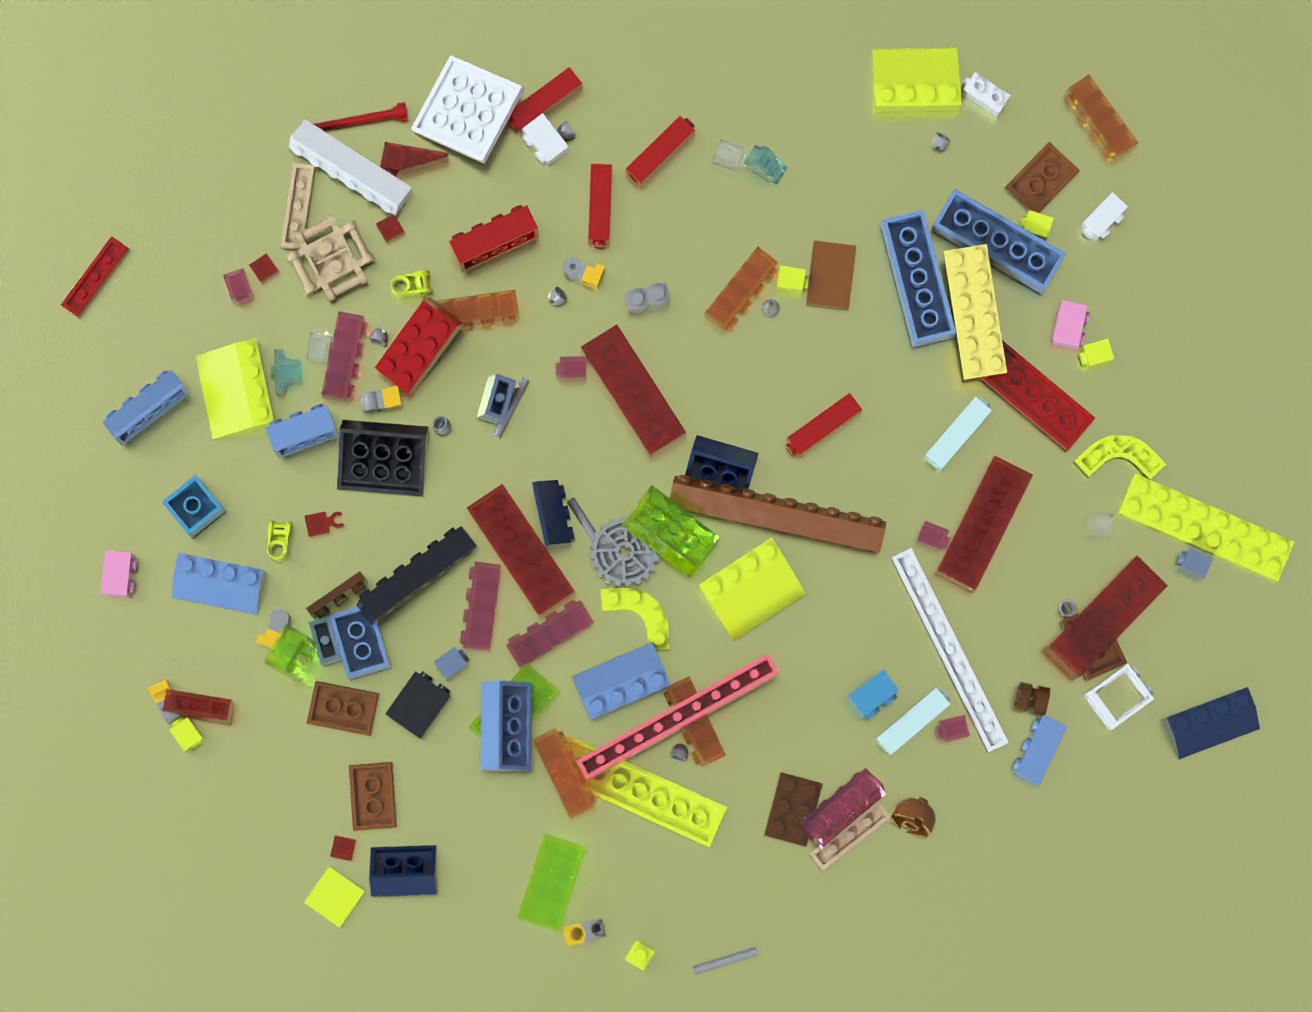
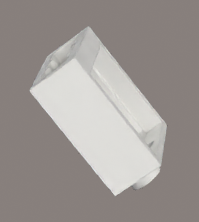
[1083,664,1154,731]

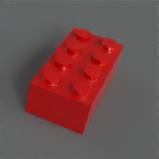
[449,205,539,272]
[374,297,464,394]

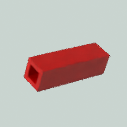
[508,67,583,133]
[625,116,695,188]
[588,164,612,247]
[786,393,862,458]

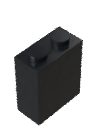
[385,671,452,740]

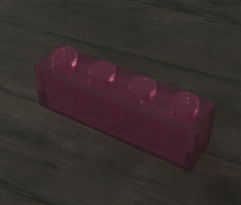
[321,311,368,403]
[460,561,501,652]
[506,599,594,669]
[800,768,886,850]

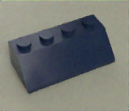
[1163,687,1260,759]

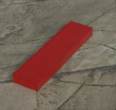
[61,236,130,318]

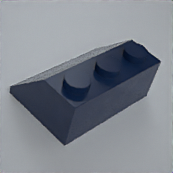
[685,435,759,490]
[532,480,575,551]
[369,845,437,897]

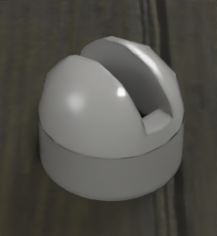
[558,121,576,140]
[932,132,951,151]
[548,287,567,306]
[762,299,780,317]
[369,328,388,346]
[432,416,451,434]
[1059,599,1077,617]
[670,744,689,761]

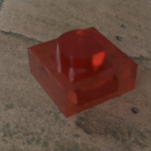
[376,214,405,244]
[249,253,279,284]
[330,835,357,861]

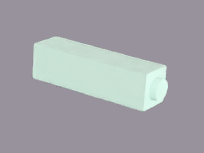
[924,396,992,471]
[875,688,950,756]

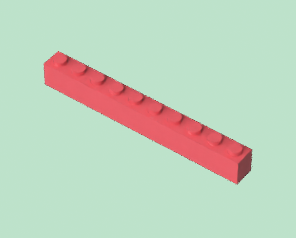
[576,654,780,781]

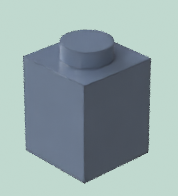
[1177,548,1213,580]
[434,647,469,681]

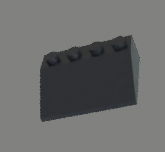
[337,420,429,496]

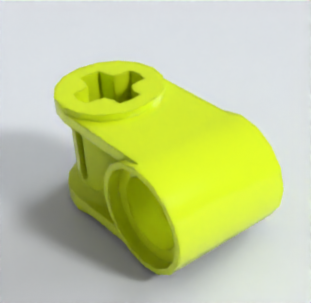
[391,270,433,298]
[267,520,292,562]

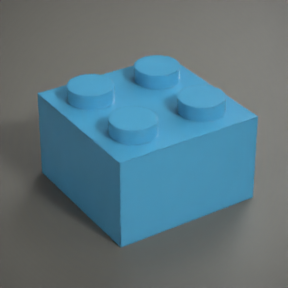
[162,475,226,538]
[846,669,900,719]

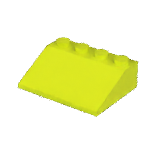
[872,48,961,112]
[195,339,275,440]
[699,538,806,641]

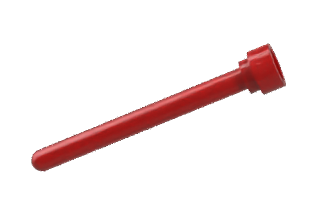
[313,102,408,130]

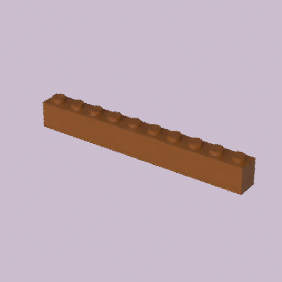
[668,475,886,553]

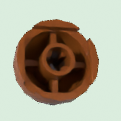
[890,797,936,838]

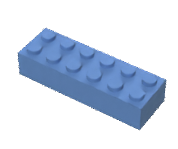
[931,189,1066,294]
[880,210,956,348]

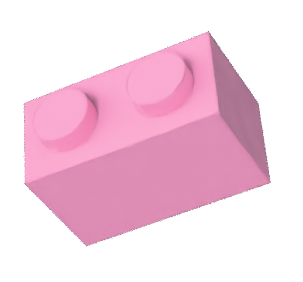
[1051,300,1090,350]
[101,550,137,598]

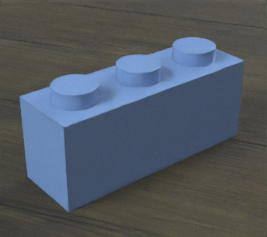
[1012,715,1067,786]

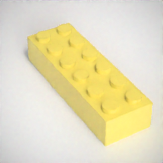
[944,244,1007,380]

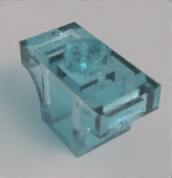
[744,145,787,185]
[271,349,303,396]

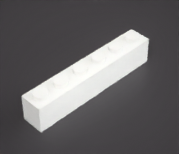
[289,119,412,216]

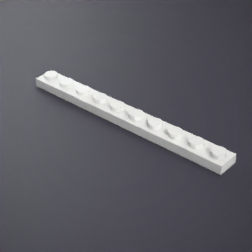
[891,548,1009,753]

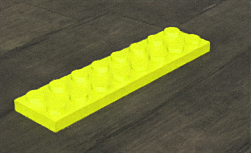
[1118,473,1294,582]
[550,735,727,847]

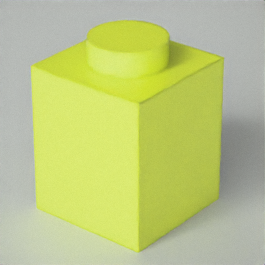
[1019,210,1054,241]
[776,265,809,294]
[1079,338,1114,369]
[170,717,205,752]
[625,940,655,971]

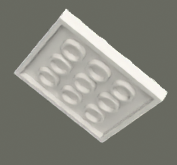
[411,55,524,164]

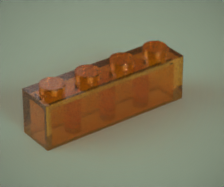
[1066,74,1138,162]
[704,246,778,332]
[436,289,519,330]
[663,676,726,767]
[532,728,596,819]

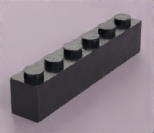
[356,526,477,625]

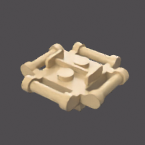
[286,214,375,301]

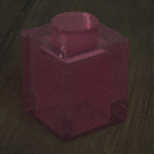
[223,268,254,304]
[556,356,586,381]
[916,521,951,553]
[935,715,970,743]

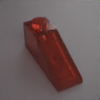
[380,142,449,177]
[162,689,234,726]

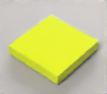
[304,866,366,928]

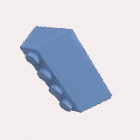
[103,369,190,445]
[172,553,266,615]
[572,642,671,719]
[481,681,532,771]

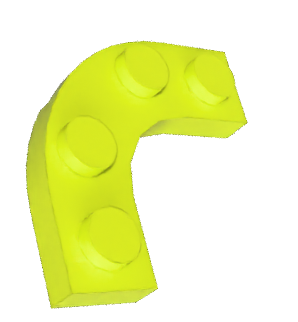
[1074,435,1166,479]
[601,588,670,651]

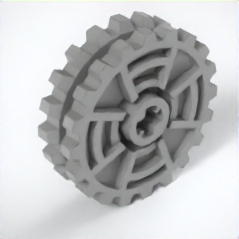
[589,516,660,588]

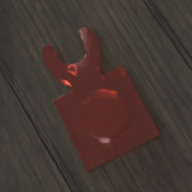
[304,511,344,538]

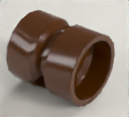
[1014,682,1050,715]

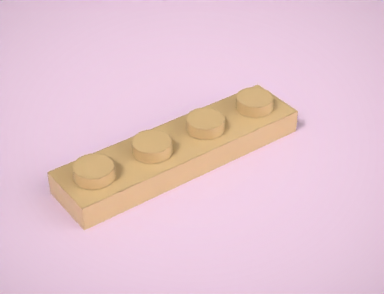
[280,163,315,250]
[809,800,891,871]

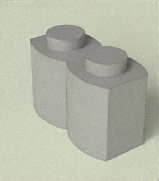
[625,283,670,314]

